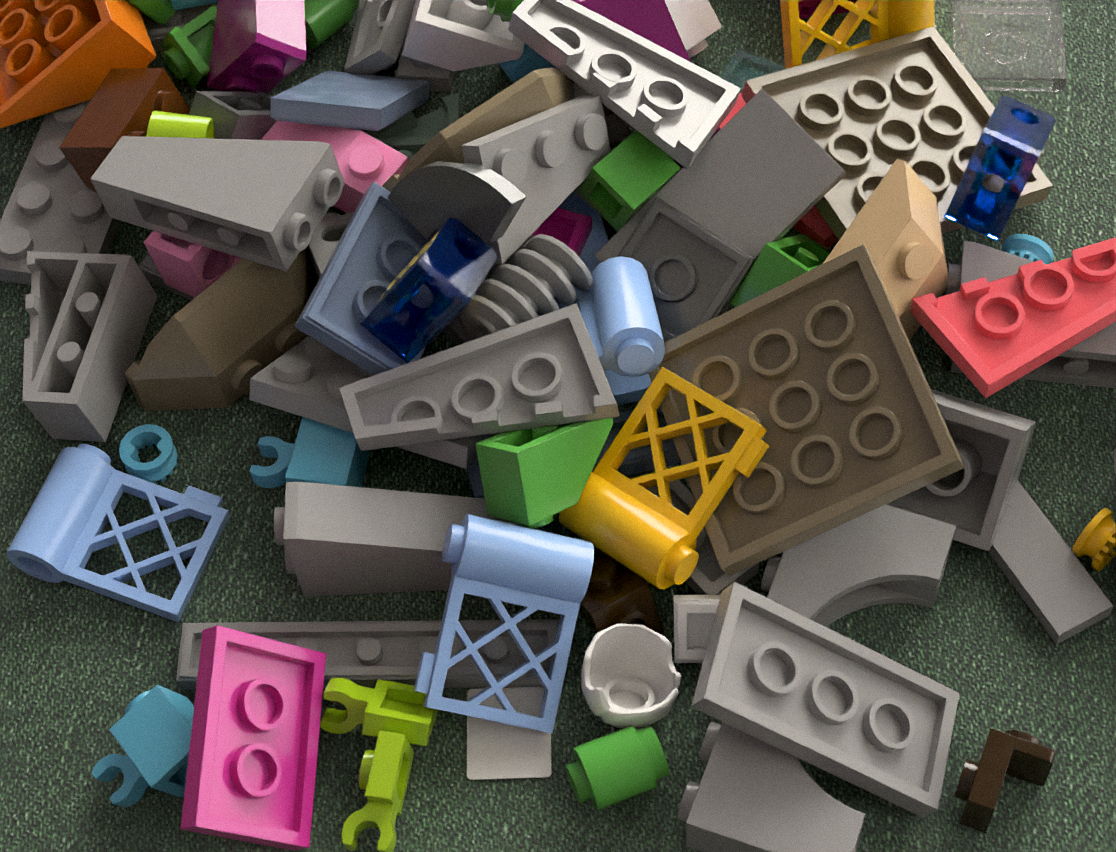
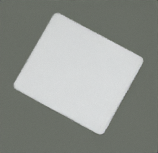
[467,686,551,780]

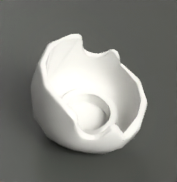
[581,623,681,728]

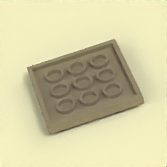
[742,26,1053,240]
[648,244,965,576]

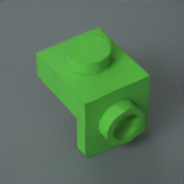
[160,5,217,89]

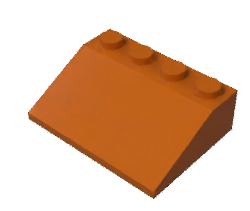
[0,0,156,129]

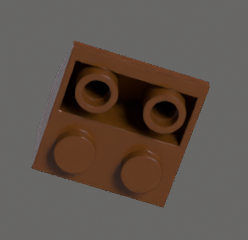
[59,68,190,194]

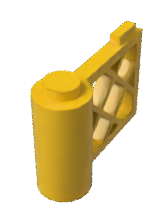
[780,0,935,69]
[559,367,769,589]

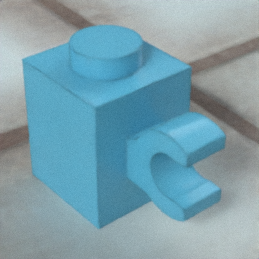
[250,417,370,488]
[92,684,194,808]

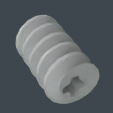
[458,234,594,341]

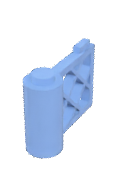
[537,256,666,377]
[6,444,229,623]
[414,514,594,734]

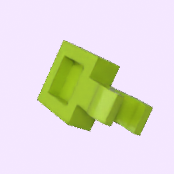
[320,678,439,746]
[342,730,414,852]

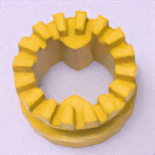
[1072,508,1116,572]

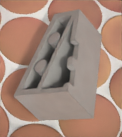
[22,251,157,442]

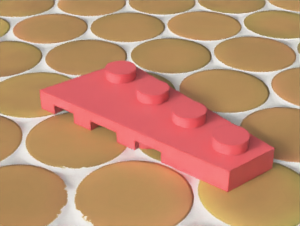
[910,237,1116,398]

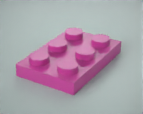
[181,625,326,851]

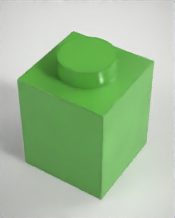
[578,130,681,232]

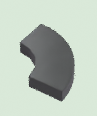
[388,160,526,244]

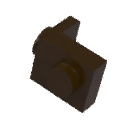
[579,555,664,634]
[954,728,1056,833]

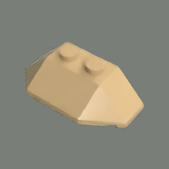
[823,159,949,341]

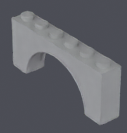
[677,504,956,852]

